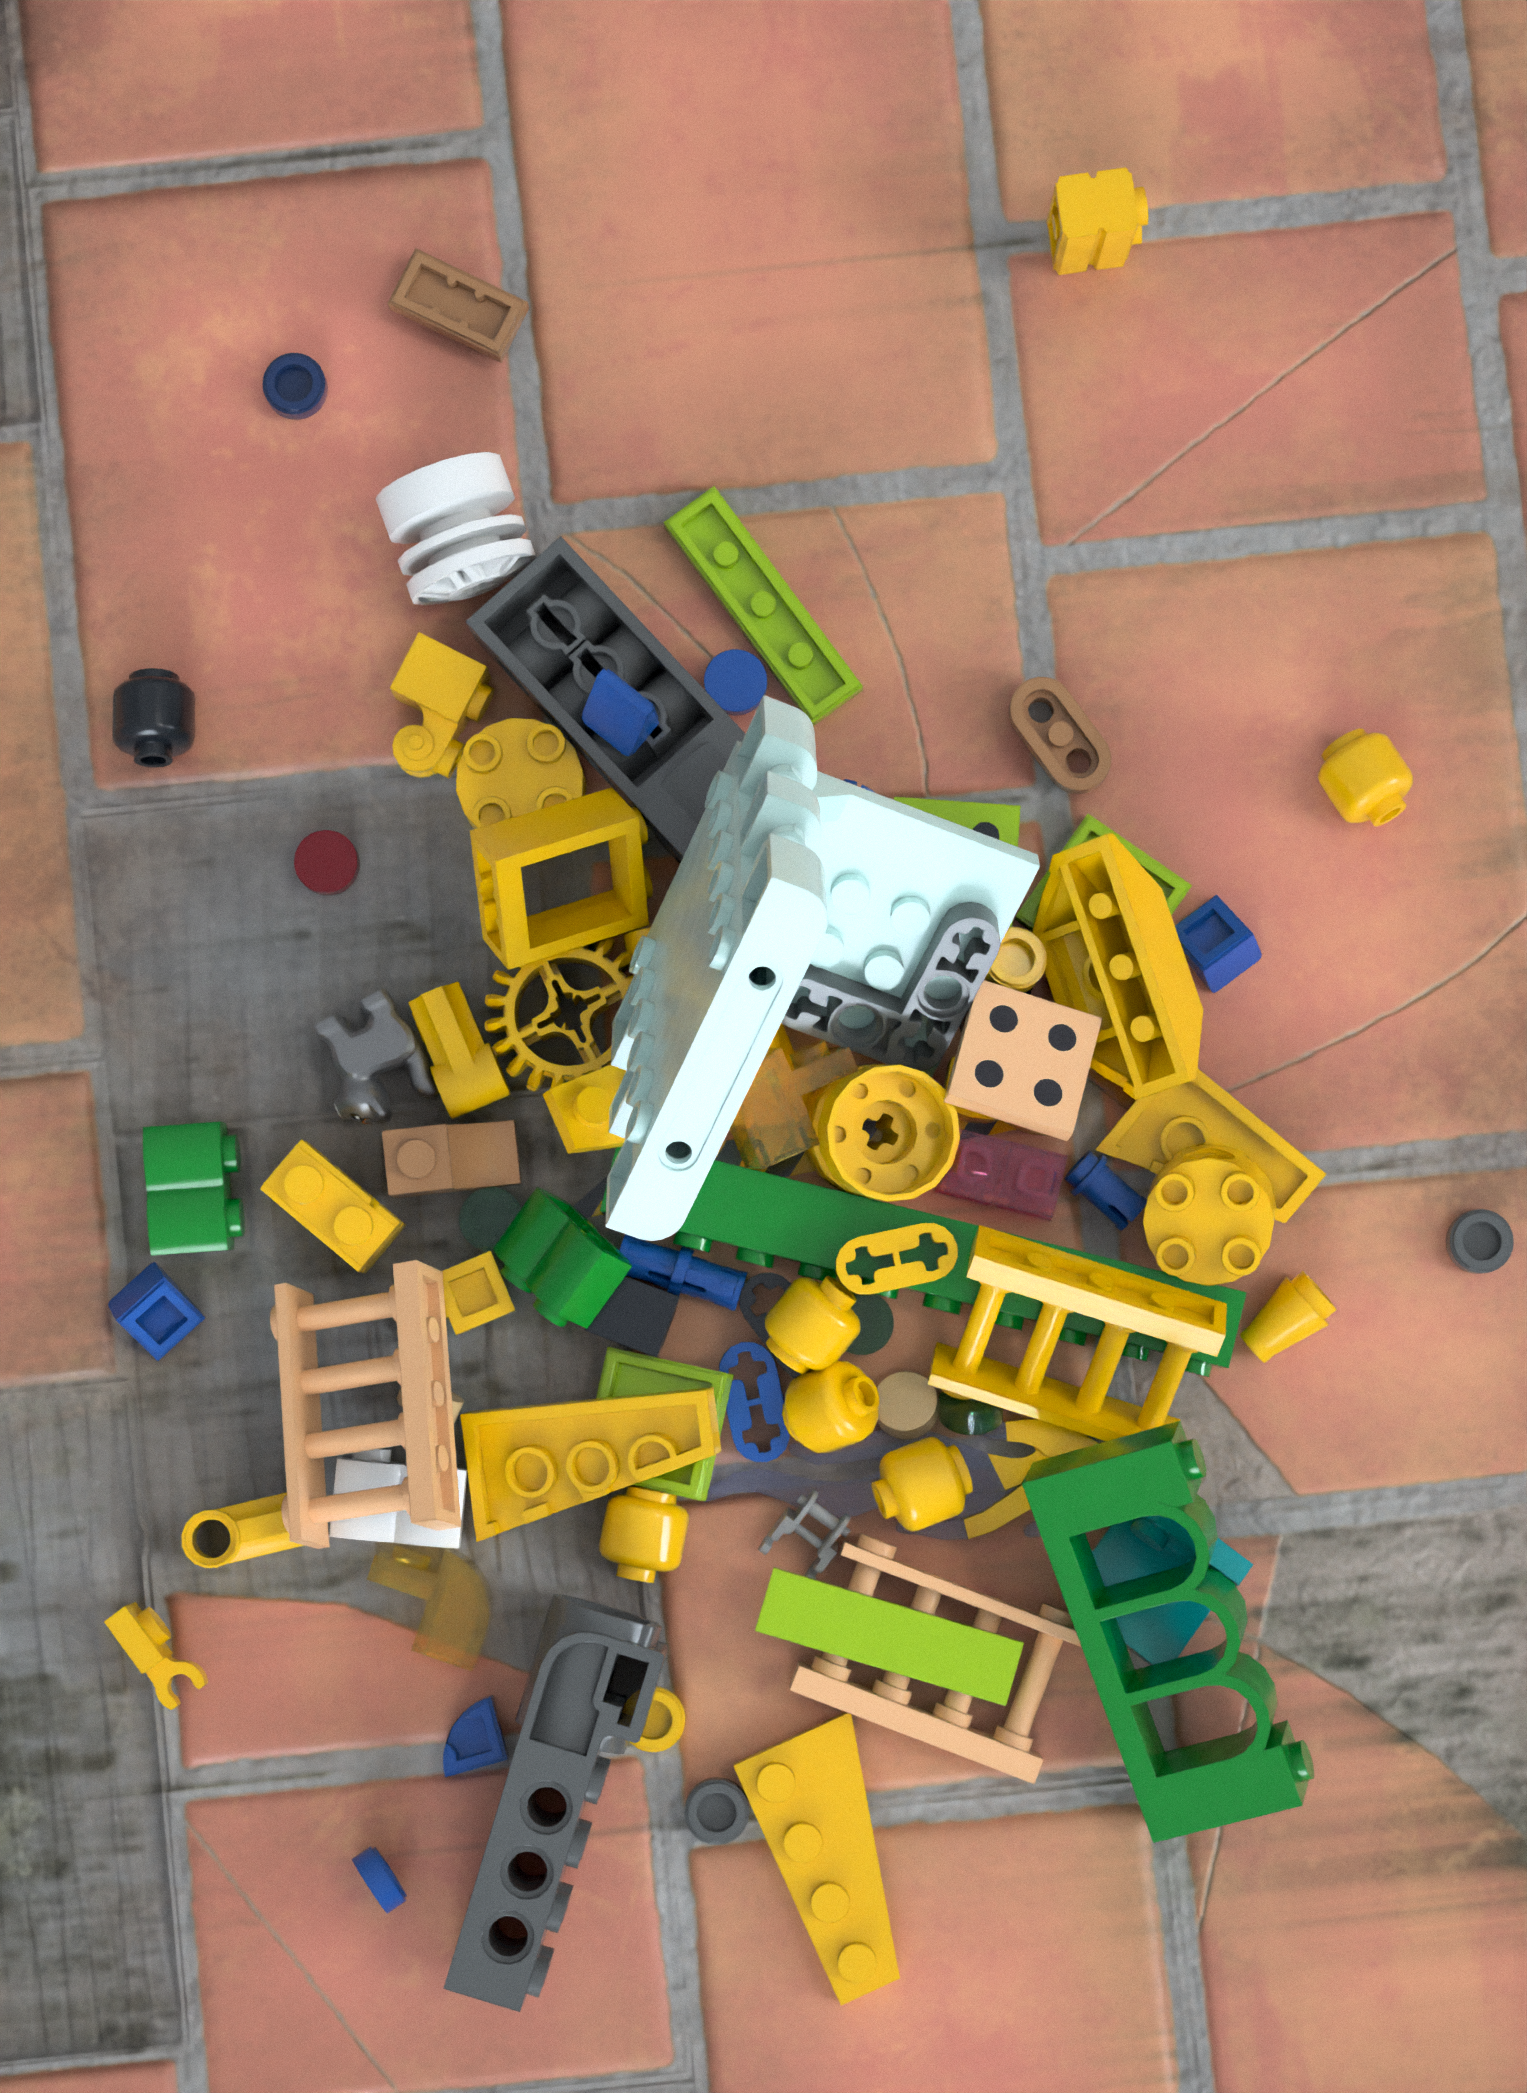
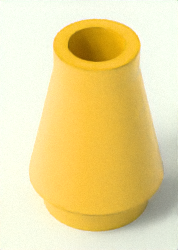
[1239,1271,1337,1363]

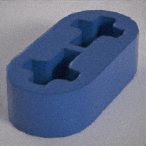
[719,1342,790,1462]

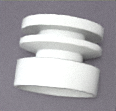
[375,452,536,606]

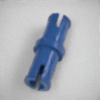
[619,1234,748,1311]

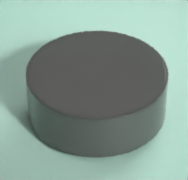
[1446,1209,1514,1274]
[684,1777,749,1845]

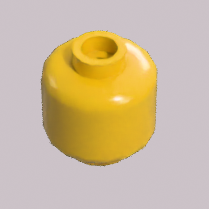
[1318,728,1413,827]
[765,1276,860,1374]
[782,1361,879,1453]
[871,1437,973,1532]
[599,1485,689,1583]

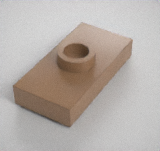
[388,248,529,363]

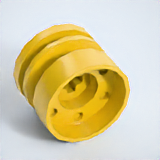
[802,1064,960,1202]

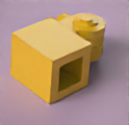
[390,632,495,779]

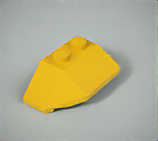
[1032,833,1203,1100]

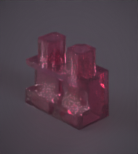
[933,1129,1068,1222]

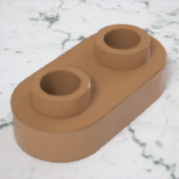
[1009,677,1111,794]

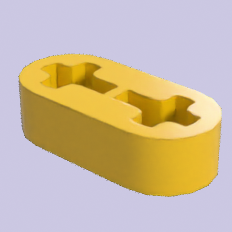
[836,1223,958,1295]

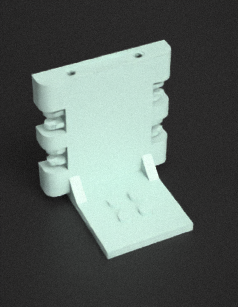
[605,695,1040,1241]

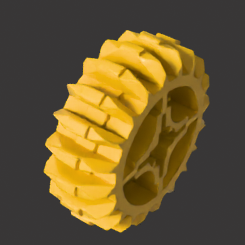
[484,937,634,1092]

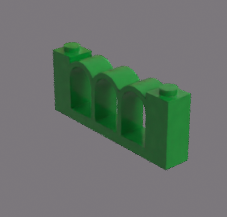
[1022,1421,1314,1843]

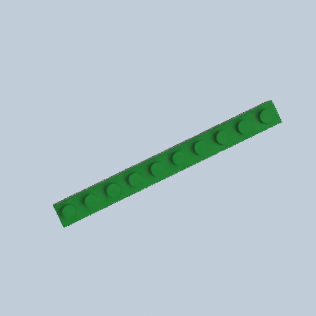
[600,1147,1247,1377]

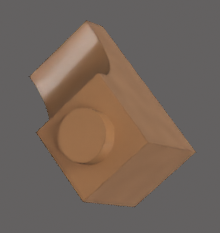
[382,1120,522,1198]

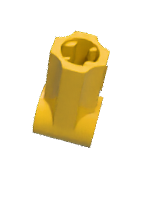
[408,981,511,1119]
[181,1492,305,1568]

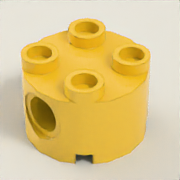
[456,718,587,829]
[1143,1143,1276,1286]

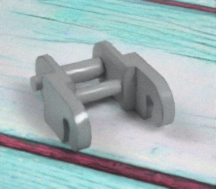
[758,1490,851,1579]

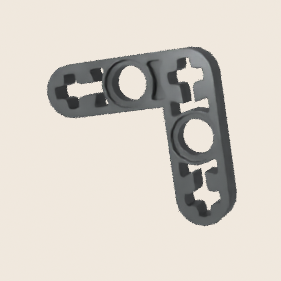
[781,902,1001,1071]

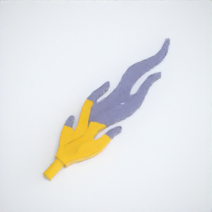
[704,1418,1099,1540]

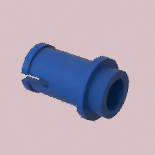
[1064,1150,1147,1231]

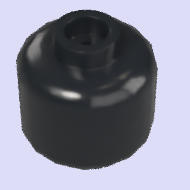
[112,668,195,768]

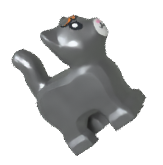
[313,988,439,1125]

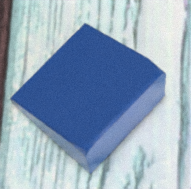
[582,668,659,757]
[1175,895,1262,993]
[108,1262,205,1361]

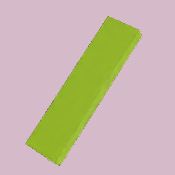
[663,486,863,726]
[755,1567,1024,1706]

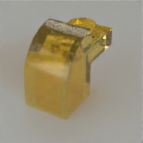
[730,1040,859,1170]
[367,1545,494,1671]

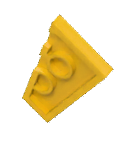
[1095,1068,1326,1223]

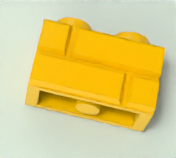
[1046,167,1148,275]
[260,1139,406,1273]

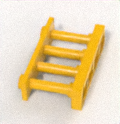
[927,1225,1227,1441]

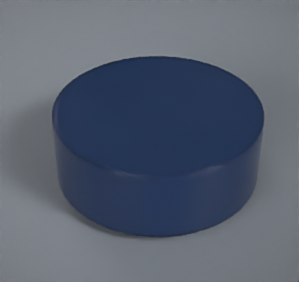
[262,353,328,420]

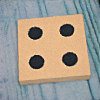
[943,980,1102,1141]

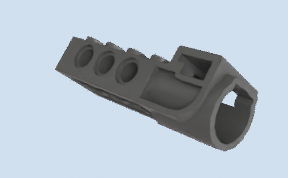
[465,536,745,864]
[443,1594,668,2012]

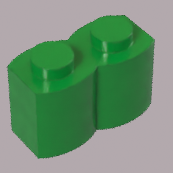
[143,1122,245,1256]
[493,1186,632,1329]

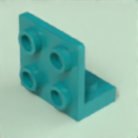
[1062,1515,1254,1665]

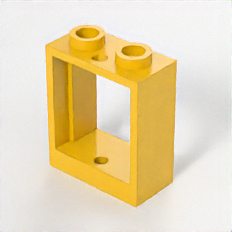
[470,787,653,970]

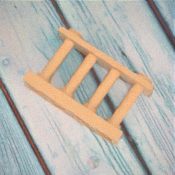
[270,1260,461,1549]
[789,1534,1081,1784]

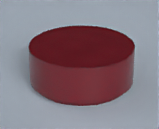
[294,830,360,896]

